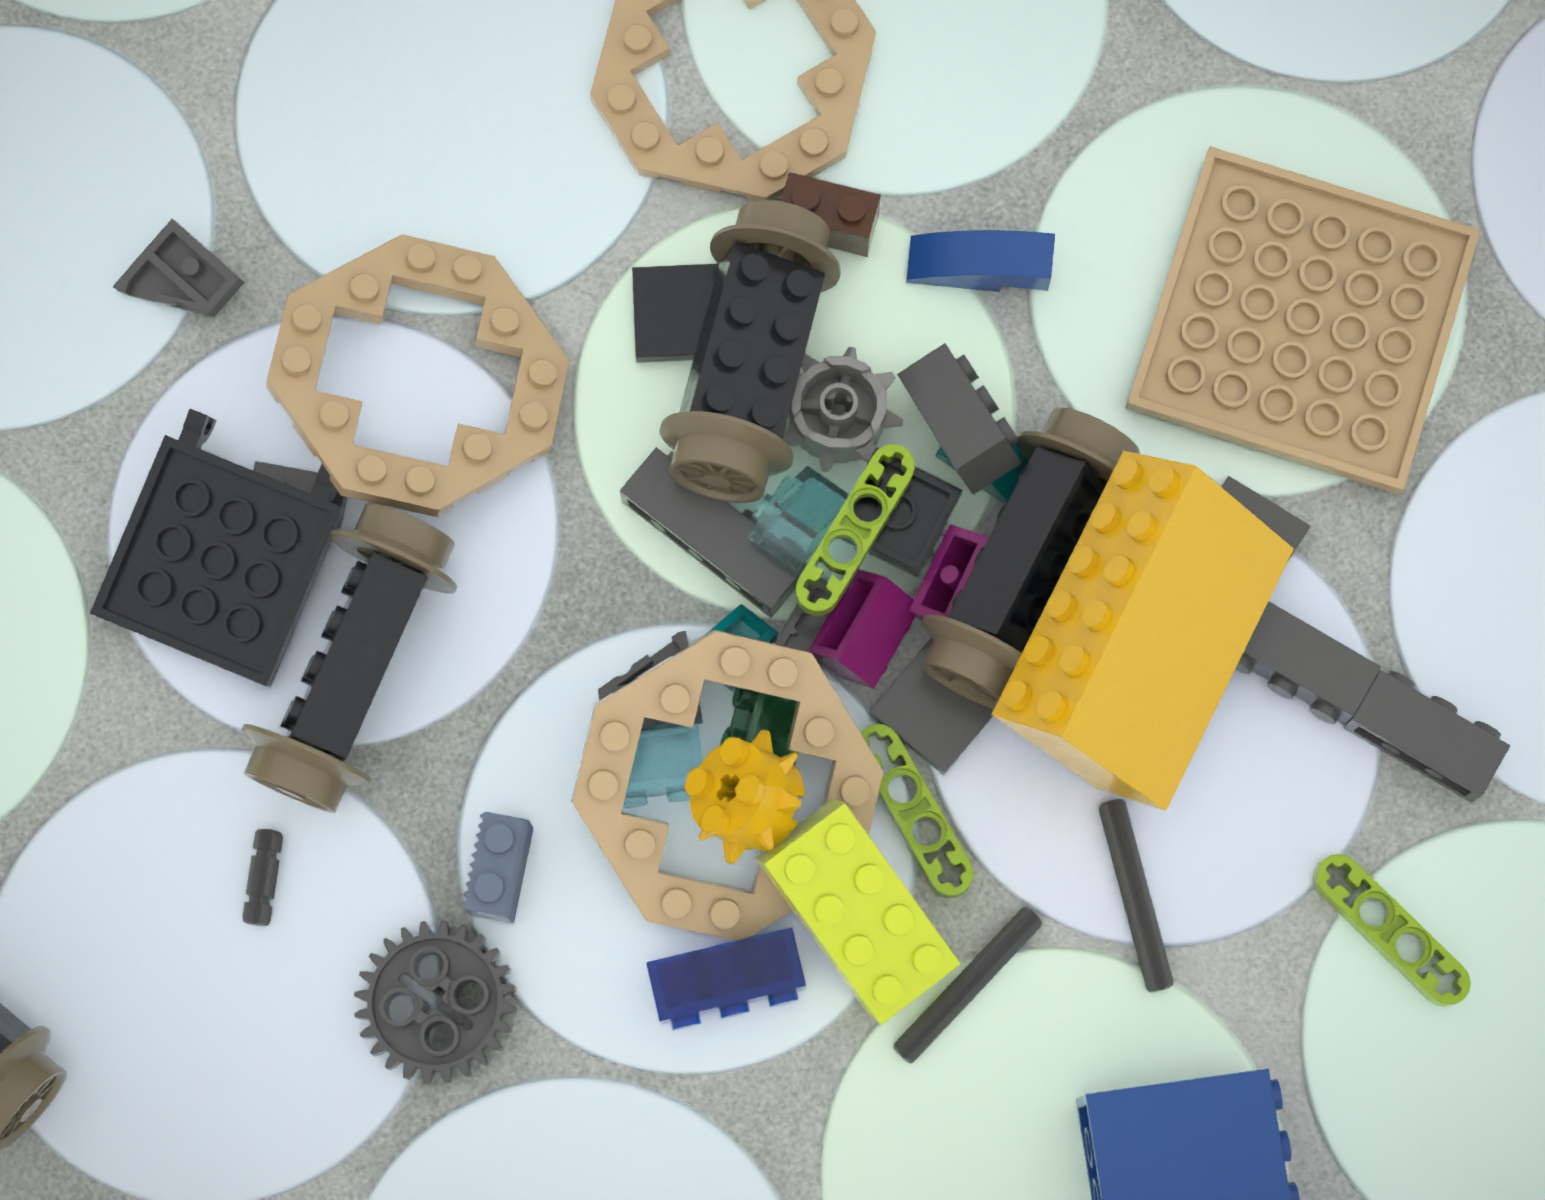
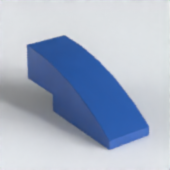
[906,230,1055,292]

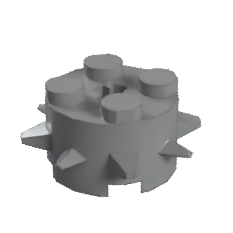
[782,347,904,472]

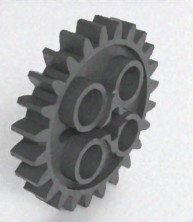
[354,920,518,1084]

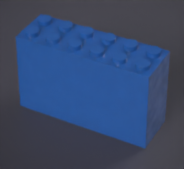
[1076,1068,1300,1200]

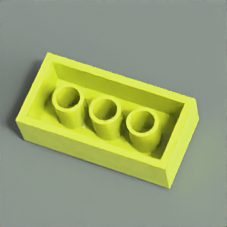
[754,798,961,1025]

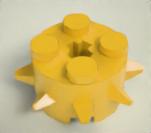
[684,730,805,864]

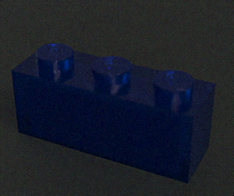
[646,927,806,1031]

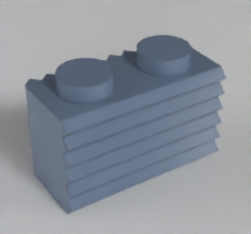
[461,811,534,923]

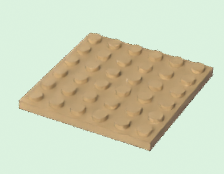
[1125,146,1481,495]

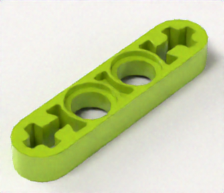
[796,444,915,616]
[861,724,974,898]
[1313,854,1471,1007]

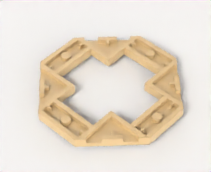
[590,0,876,201]
[266,234,569,517]
[571,630,884,942]

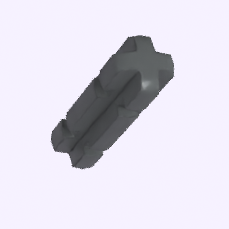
[242,829,283,926]

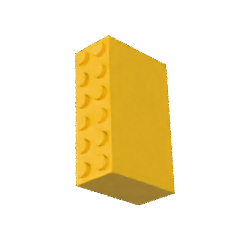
[991,451,1294,811]

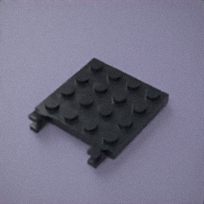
[90,408,345,687]

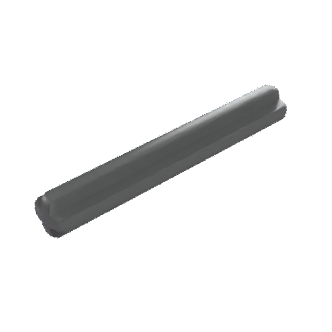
[1099,799,1174,992]
[893,907,1042,1064]

